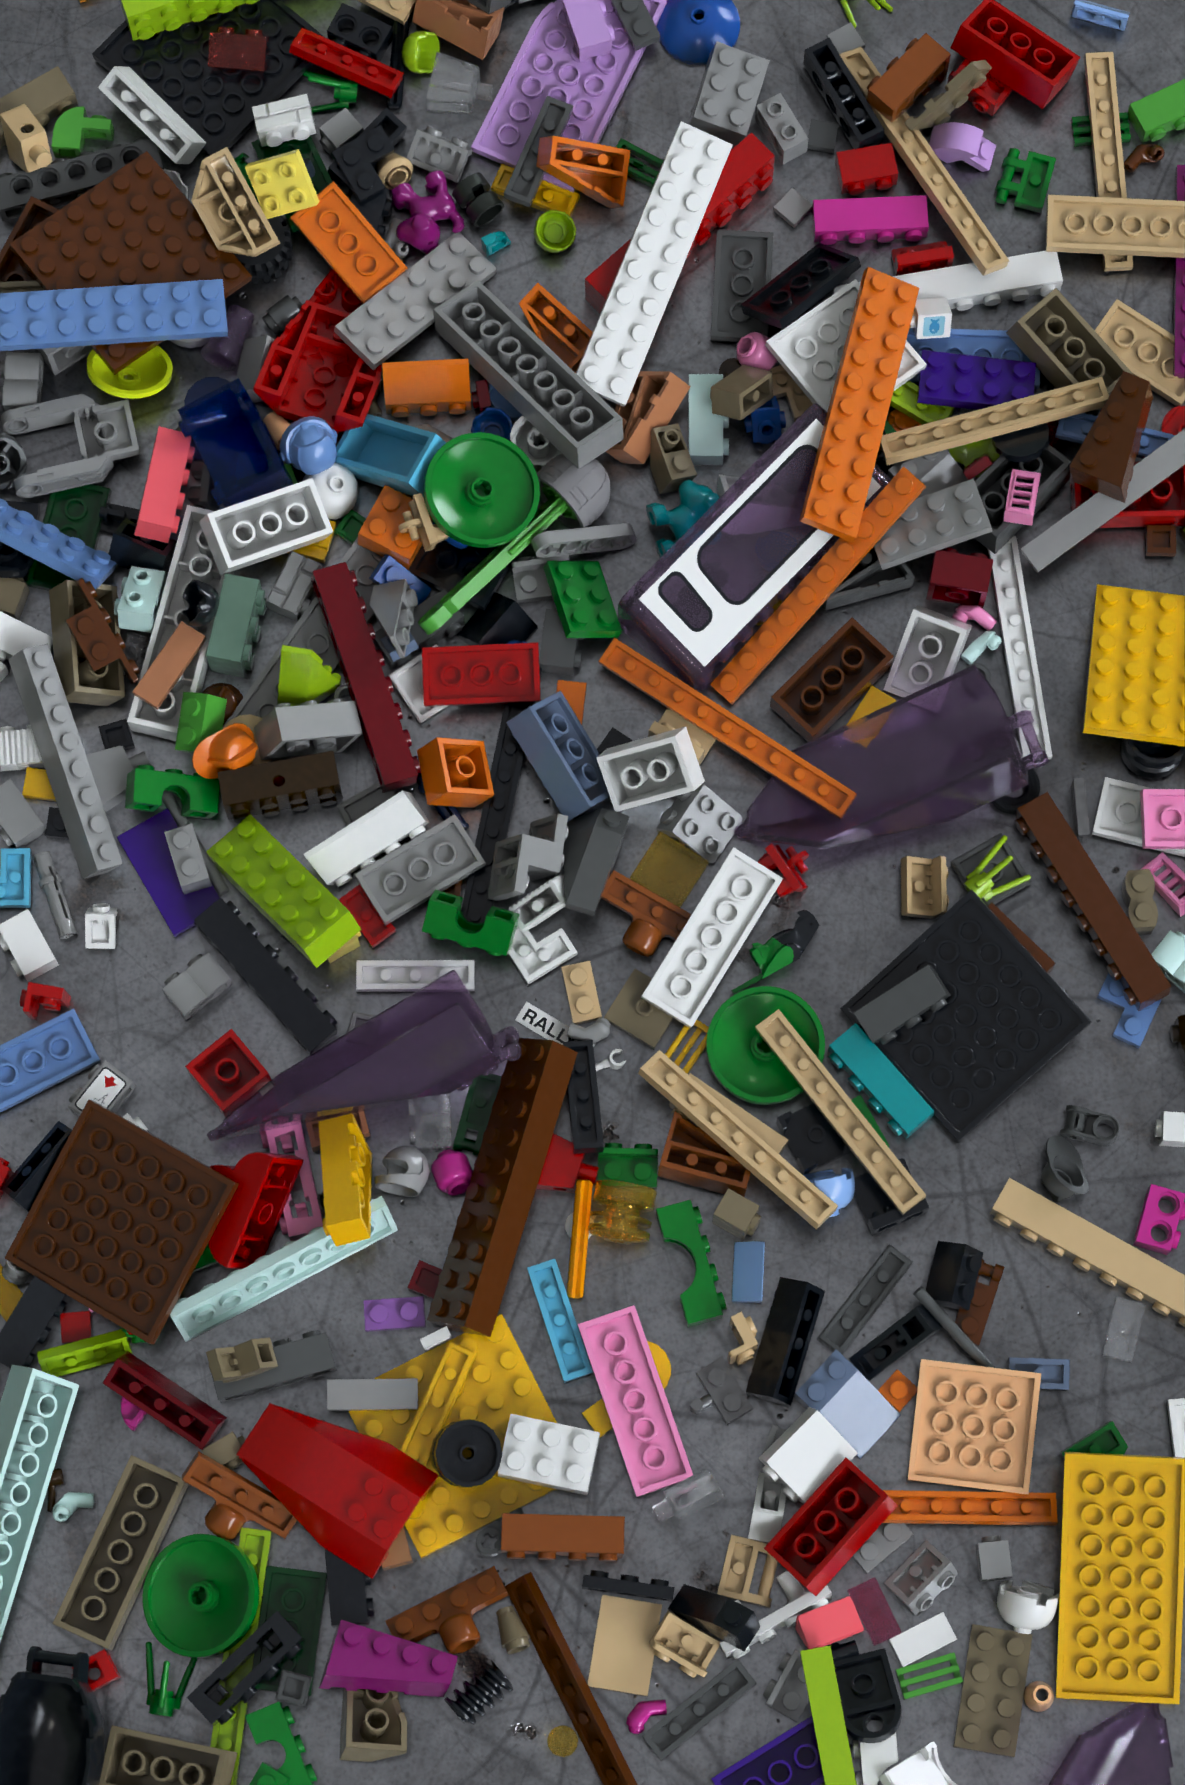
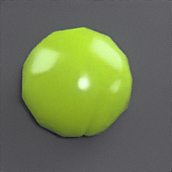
[402,31,440,74]
[533,210,576,253]

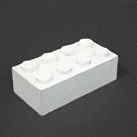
[199,478,333,576]

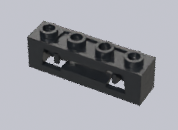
[187,1611,304,1726]

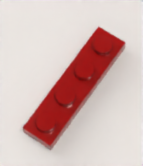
[289,27,404,98]

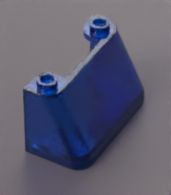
[178,378,294,507]

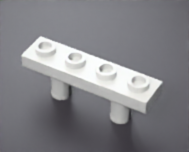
[720,1571,832,1659]

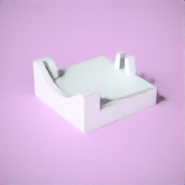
[878,1741,957,1785]

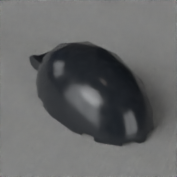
[0,1646,105,1785]

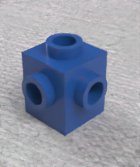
[744,396,786,444]

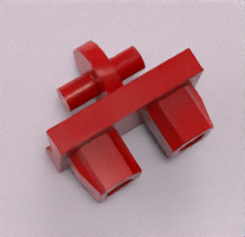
[757,843,809,897]

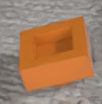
[878,1369,917,1412]

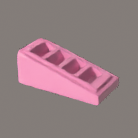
[1003,469,1041,526]
[1140,852,1185,917]

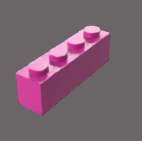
[812,195,929,245]

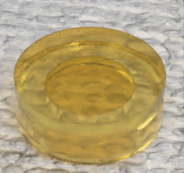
[547,1725,578,1757]

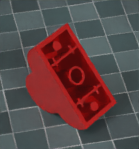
[208,1152,304,1269]

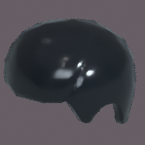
[182,579,219,627]

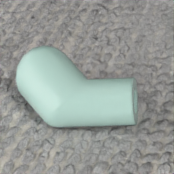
[960,631,1001,665]
[52,1492,95,1522]

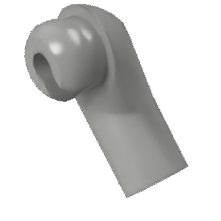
[566,1018,611,1044]

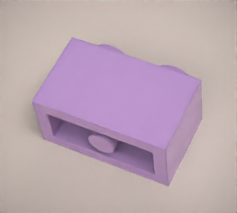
[563,0,615,61]

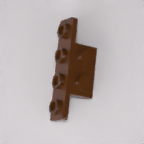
[65,578,140,684]

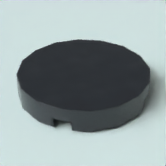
[992,423,1050,462]

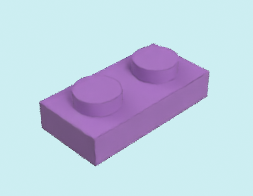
[364,1296,426,1332]

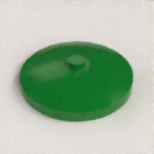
[423,432,540,548]
[706,986,825,1105]
[142,1534,259,1658]

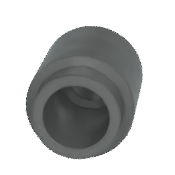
[262,295,303,336]

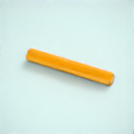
[567,1180,593,1299]

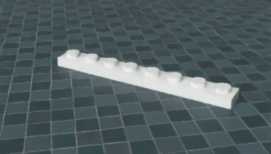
[988,536,1052,763]

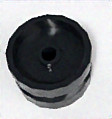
[1120,738,1185,779]
[430,1419,502,1487]

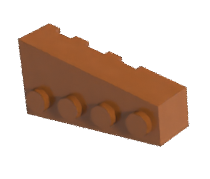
[501,1513,625,1561]

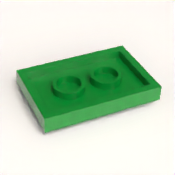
[543,561,622,638]

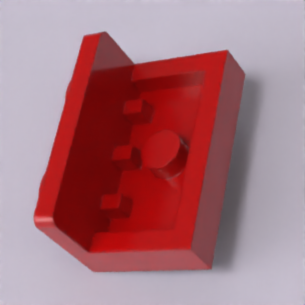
[947,58,1012,117]

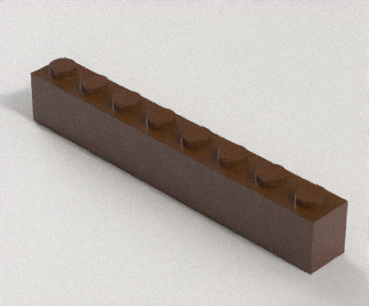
[1015,792,1171,1011]

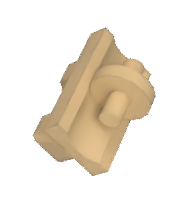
[398,493,449,552]

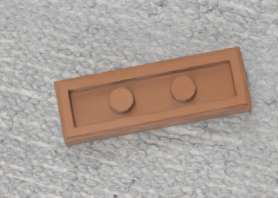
[133,621,207,710]

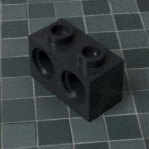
[327,3,393,62]

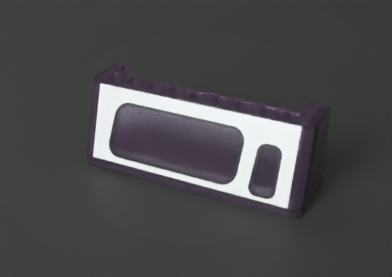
[618,403,891,692]

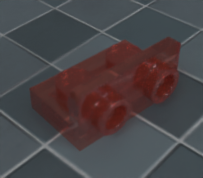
[208,26,269,71]

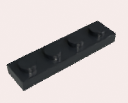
[563,1040,604,1154]

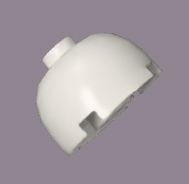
[302,463,359,520]
[997,1580,1059,1634]

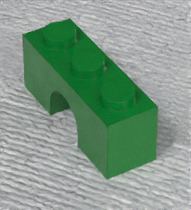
[125,765,220,819]
[422,889,520,956]
[245,1701,318,1785]

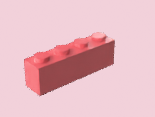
[134,426,195,543]

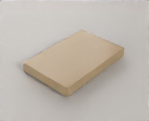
[588,1595,662,1697]

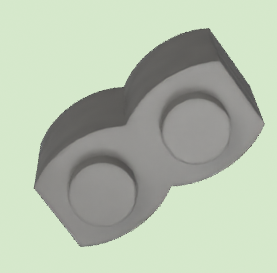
[0,352,44,412]
[163,952,232,1020]

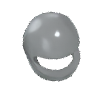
[375,1146,430,1197]

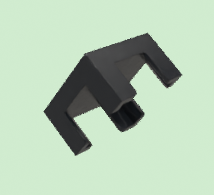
[776,1103,852,1175]

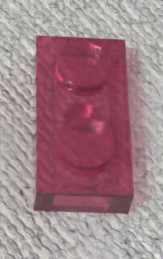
[847,1577,902,1646]

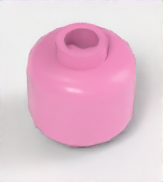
[736,332,777,371]

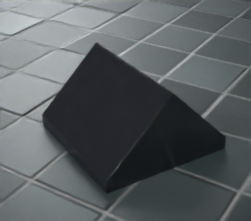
[457,592,538,645]

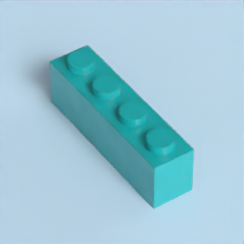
[828,1023,935,1139]

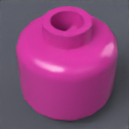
[431,1149,473,1196]

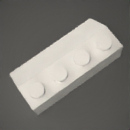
[304,790,430,887]

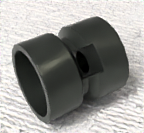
[452,173,504,227]

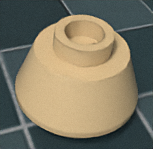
[376,153,413,190]

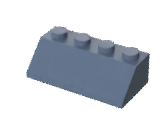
[506,691,610,822]

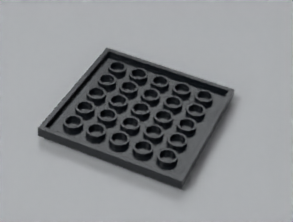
[92,0,324,156]
[840,889,1092,1141]

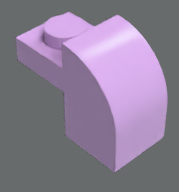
[929,122,996,172]

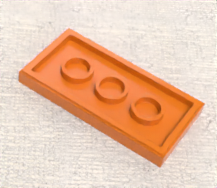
[290,181,408,304]

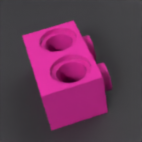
[1133,1184,1185,1255]

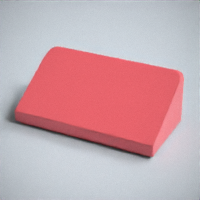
[795,1596,864,1649]

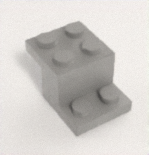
[487,813,569,901]

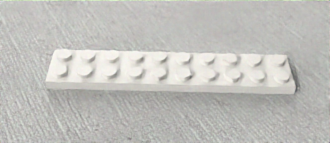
[576,121,733,407]

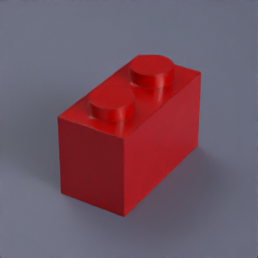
[835,143,898,195]

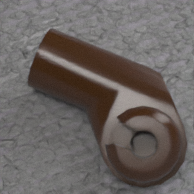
[1124,144,1165,173]

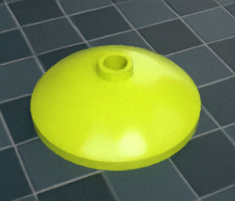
[86,345,173,399]

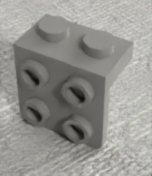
[656,784,743,863]

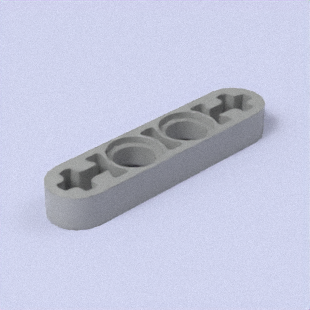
[531,523,637,558]

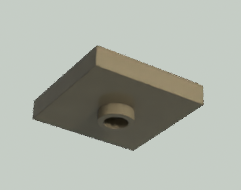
[604,969,674,1049]

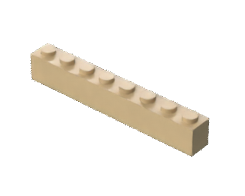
[990,1178,1185,1327]

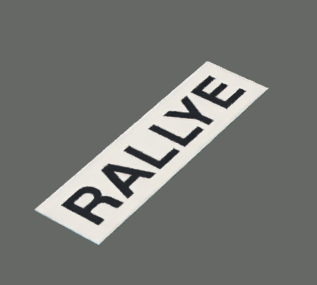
[515,1001,596,1047]

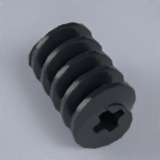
[444,1660,514,1725]

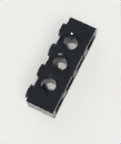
[803,38,884,149]

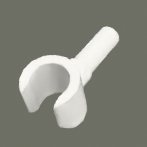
[595,1049,626,1071]

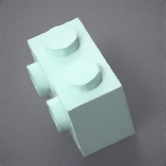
[114,566,166,633]

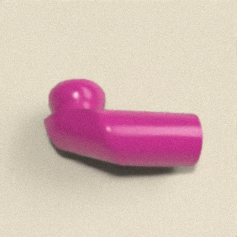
[626,1700,667,1734]

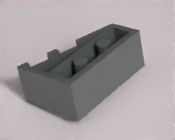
[822,547,915,611]

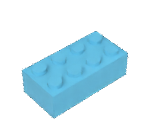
[335,414,446,497]

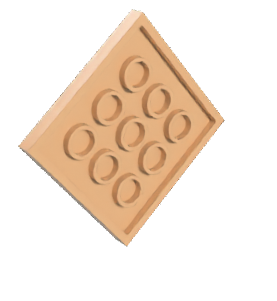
[907,1359,1041,1495]

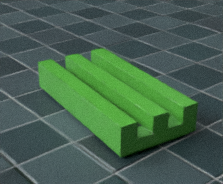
[895,1653,963,1700]

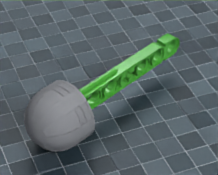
[418,454,610,635]

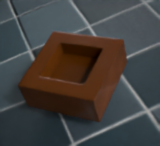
[1146,525,1176,557]

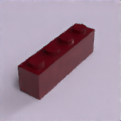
[103,1351,227,1450]

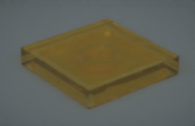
[629,831,710,908]

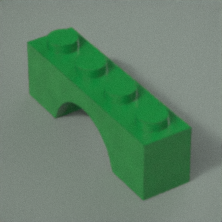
[656,1200,727,1328]

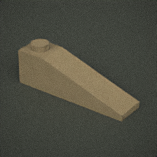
[340,1688,407,1762]

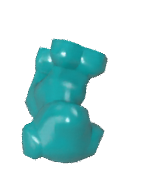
[646,480,722,561]

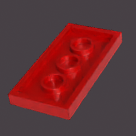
[422,642,541,707]

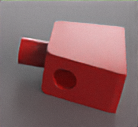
[536,1133,599,1193]

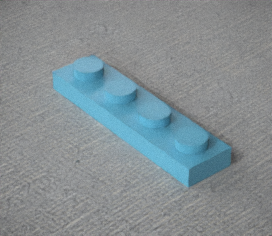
[527,1259,593,1383]

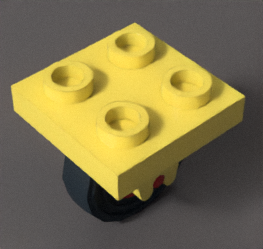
[245,149,320,219]

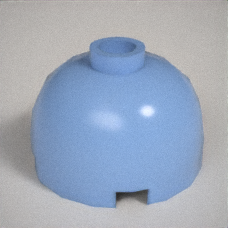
[803,1168,855,1217]

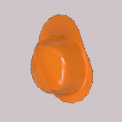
[192,723,258,779]

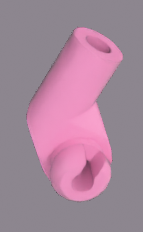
[952,605,997,631]

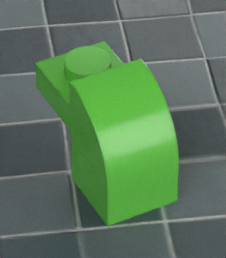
[51,106,114,159]

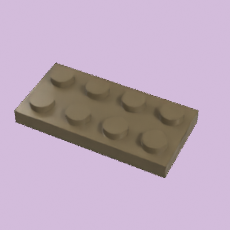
[953,1624,1033,1757]

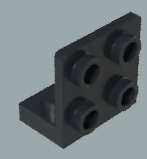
[854,1158,929,1235]

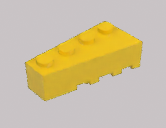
[318,1113,372,1246]

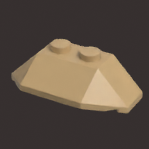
[191,147,280,257]

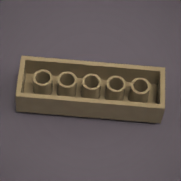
[52,1455,189,1651]

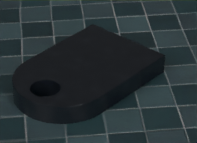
[833,1648,902,1743]

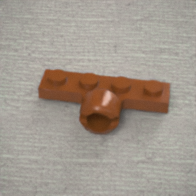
[601,870,691,957]
[182,1451,297,1540]
[385,1566,509,1654]

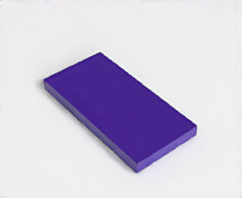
[117,808,220,937]

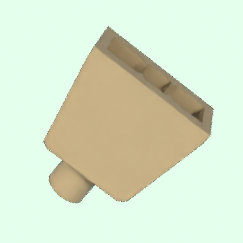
[0,104,52,173]

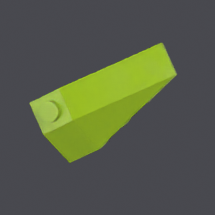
[277,645,341,706]

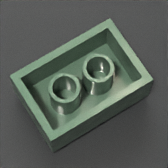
[206,573,267,678]

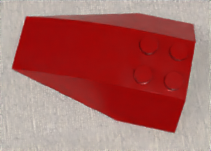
[253,269,382,433]
[236,1403,439,1579]

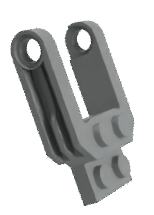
[0,393,141,498]

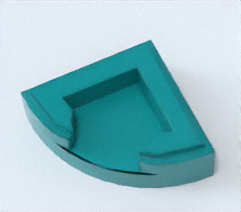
[481,231,511,256]

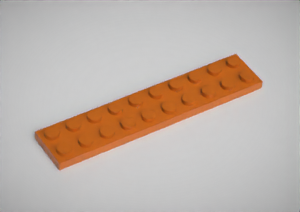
[799,267,919,542]

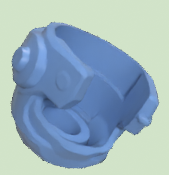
[279,416,338,475]

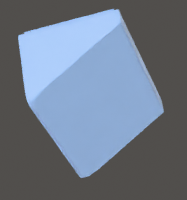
[1071,0,1130,31]
[732,1241,765,1304]

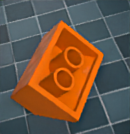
[382,358,472,418]

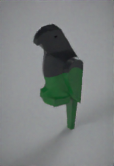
[731,910,819,994]

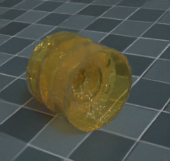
[587,1180,657,1244]

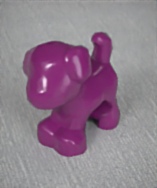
[391,170,465,254]

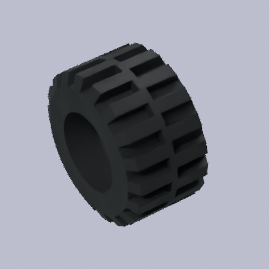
[233,216,293,284]

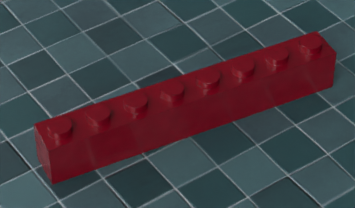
[311,562,421,793]

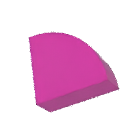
[121,1397,147,1431]

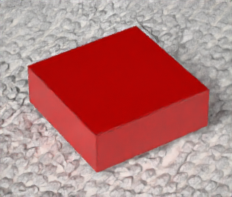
[60,1311,93,1344]

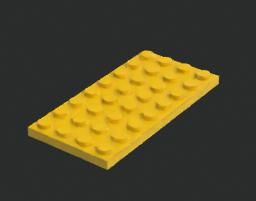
[1056,1452,1185,1704]

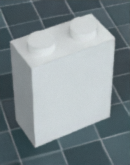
[758,1407,858,1503]

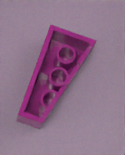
[319,1620,458,1697]

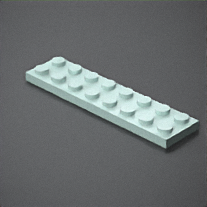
[170,1196,398,1342]

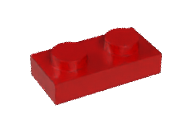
[338,884,396,948]

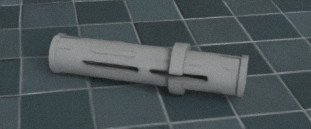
[32,851,77,939]

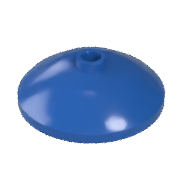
[657,0,740,65]

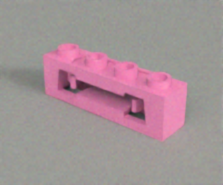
[260,1114,323,1241]

